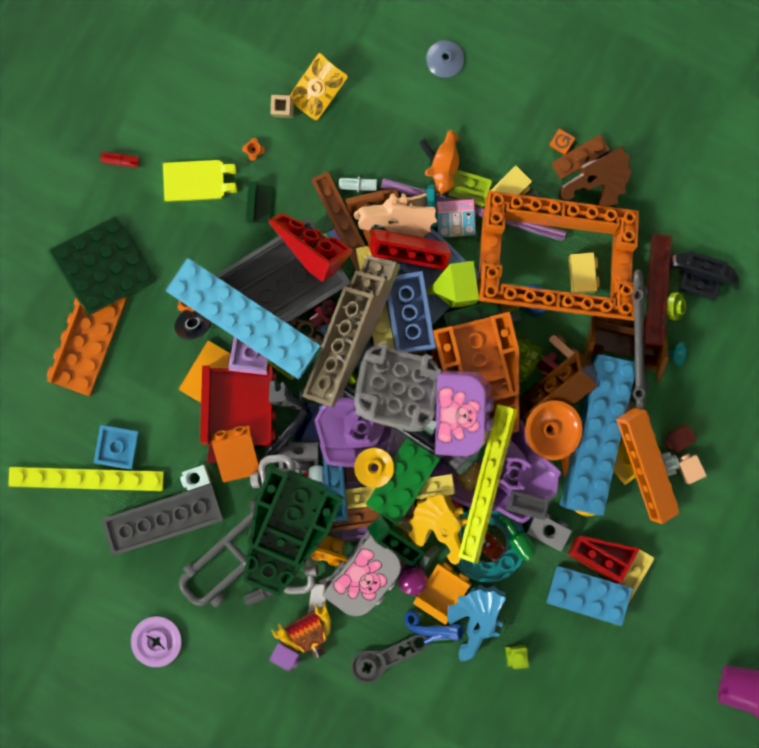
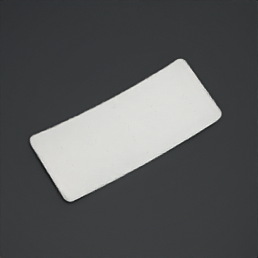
[308,584,326,613]

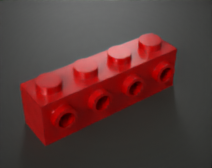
[368,229,452,270]

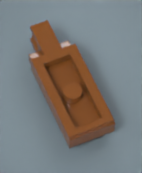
[346,188,399,217]

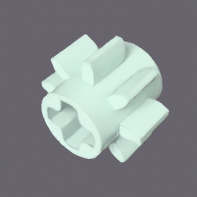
[661,452,680,476]

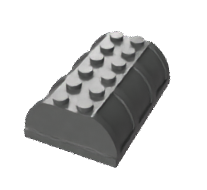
[215,217,350,324]

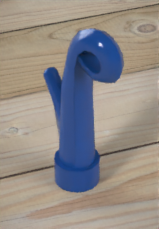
[404,610,464,644]

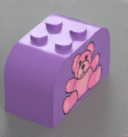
[435,371,494,456]

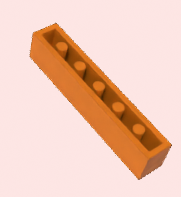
[616,408,680,524]

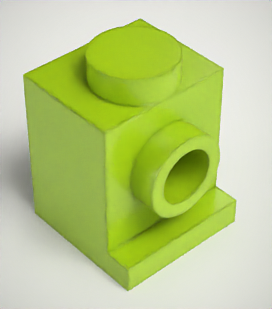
[505,645,529,669]

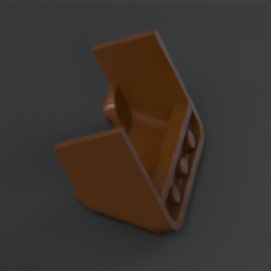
[584,315,669,382]

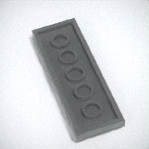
[101,484,224,556]

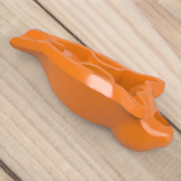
[425,130,459,194]

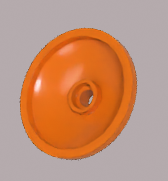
[525,400,582,460]

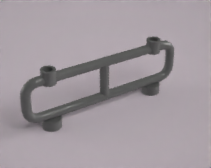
[631,269,650,410]
[179,505,254,608]

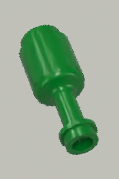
[498,514,537,562]

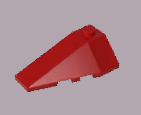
[269,213,352,282]

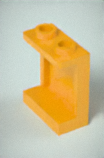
[413,562,472,625]

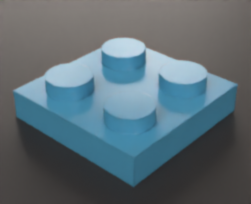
[93,425,139,469]

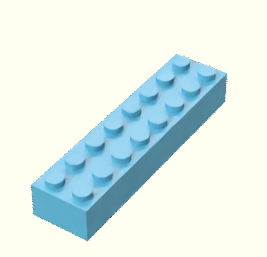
[166,258,321,380]

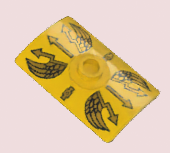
[290,53,348,120]

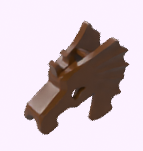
[559,146,632,206]

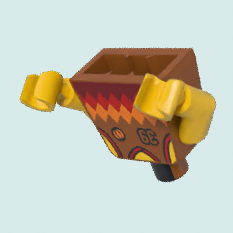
[271,602,331,659]

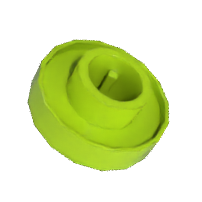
[663,292,686,321]

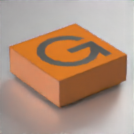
[549,129,575,155]

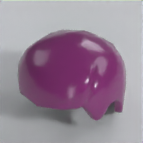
[398,566,428,596]

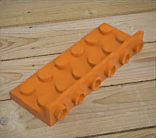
[47,297,128,397]

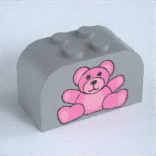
[322,530,401,616]

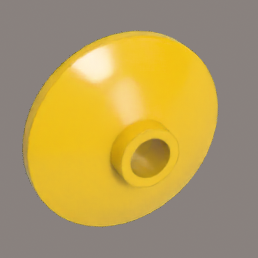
[354,448,394,488]

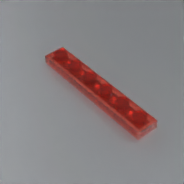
[643,233,672,347]

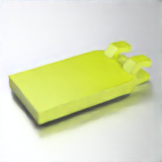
[163,160,237,202]

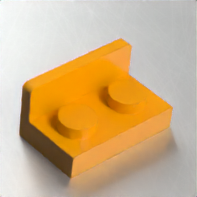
[311,536,347,566]

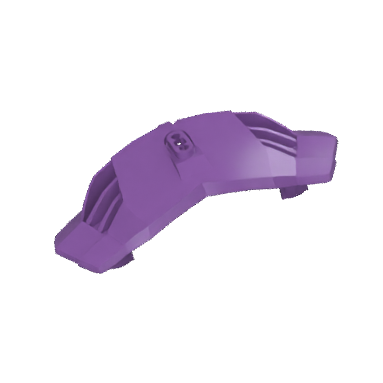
[314,397,561,523]

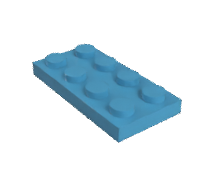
[547,566,632,626]

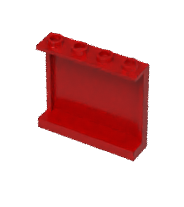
[200,365,276,446]

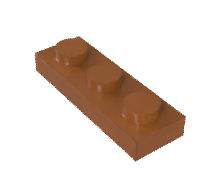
[551,134,610,180]

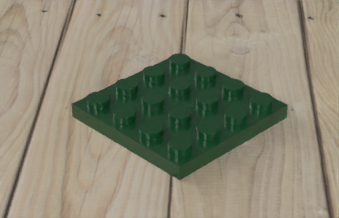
[48,216,155,317]

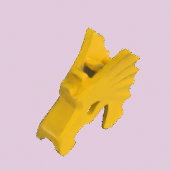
[409,493,468,564]

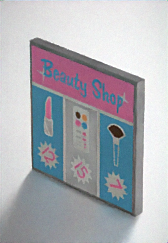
[436,198,476,238]

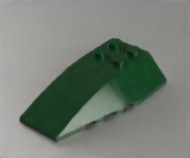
[243,466,344,597]

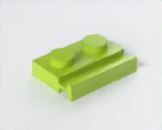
[447,169,492,208]

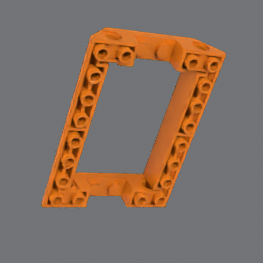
[477,190,639,321]

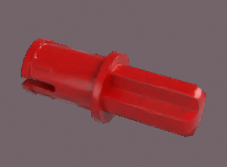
[100,151,140,169]

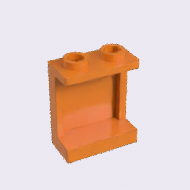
[211,426,259,482]

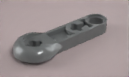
[351,634,429,684]

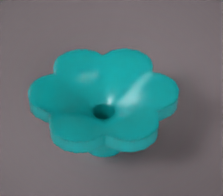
[669,342,687,367]

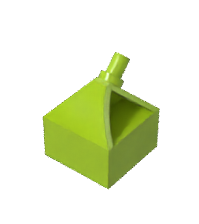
[425,261,479,308]

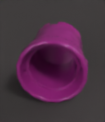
[717,665,759,719]

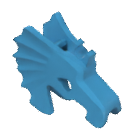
[447,584,505,661]

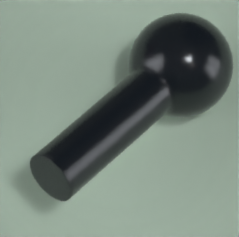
[418,138,436,167]

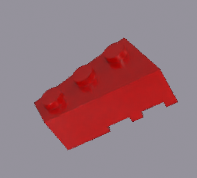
[566,536,640,583]

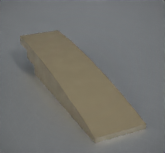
[302,255,401,408]

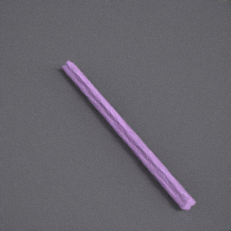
[381,178,566,241]

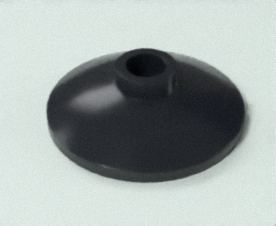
[174,310,211,340]

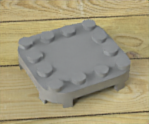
[354,343,441,431]

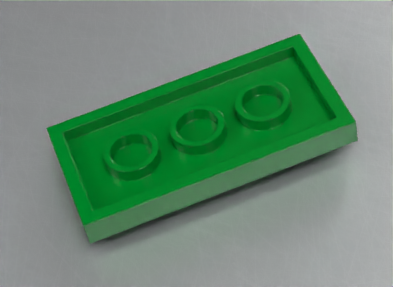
[365,438,440,526]

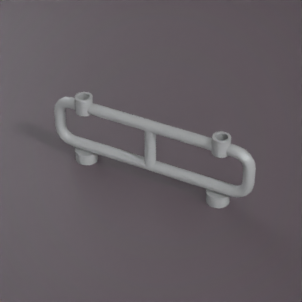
[250,454,319,595]

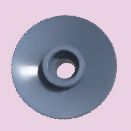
[426,40,464,78]

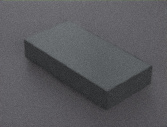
[506,490,550,520]

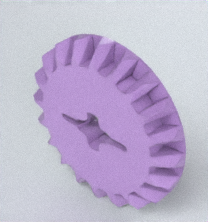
[131,616,182,667]

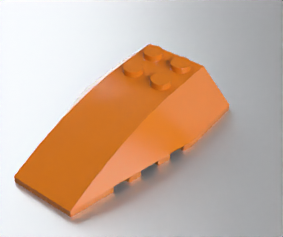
[433,312,519,439]

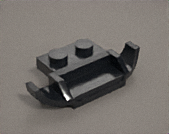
[664,251,740,302]

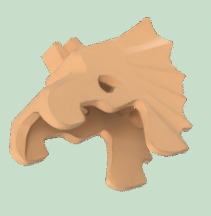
[354,193,437,238]

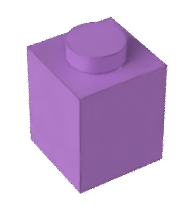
[269,641,301,671]

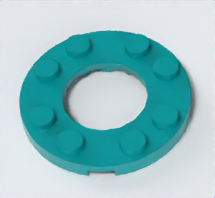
[450,508,524,582]

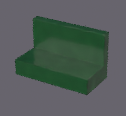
[246,182,273,224]

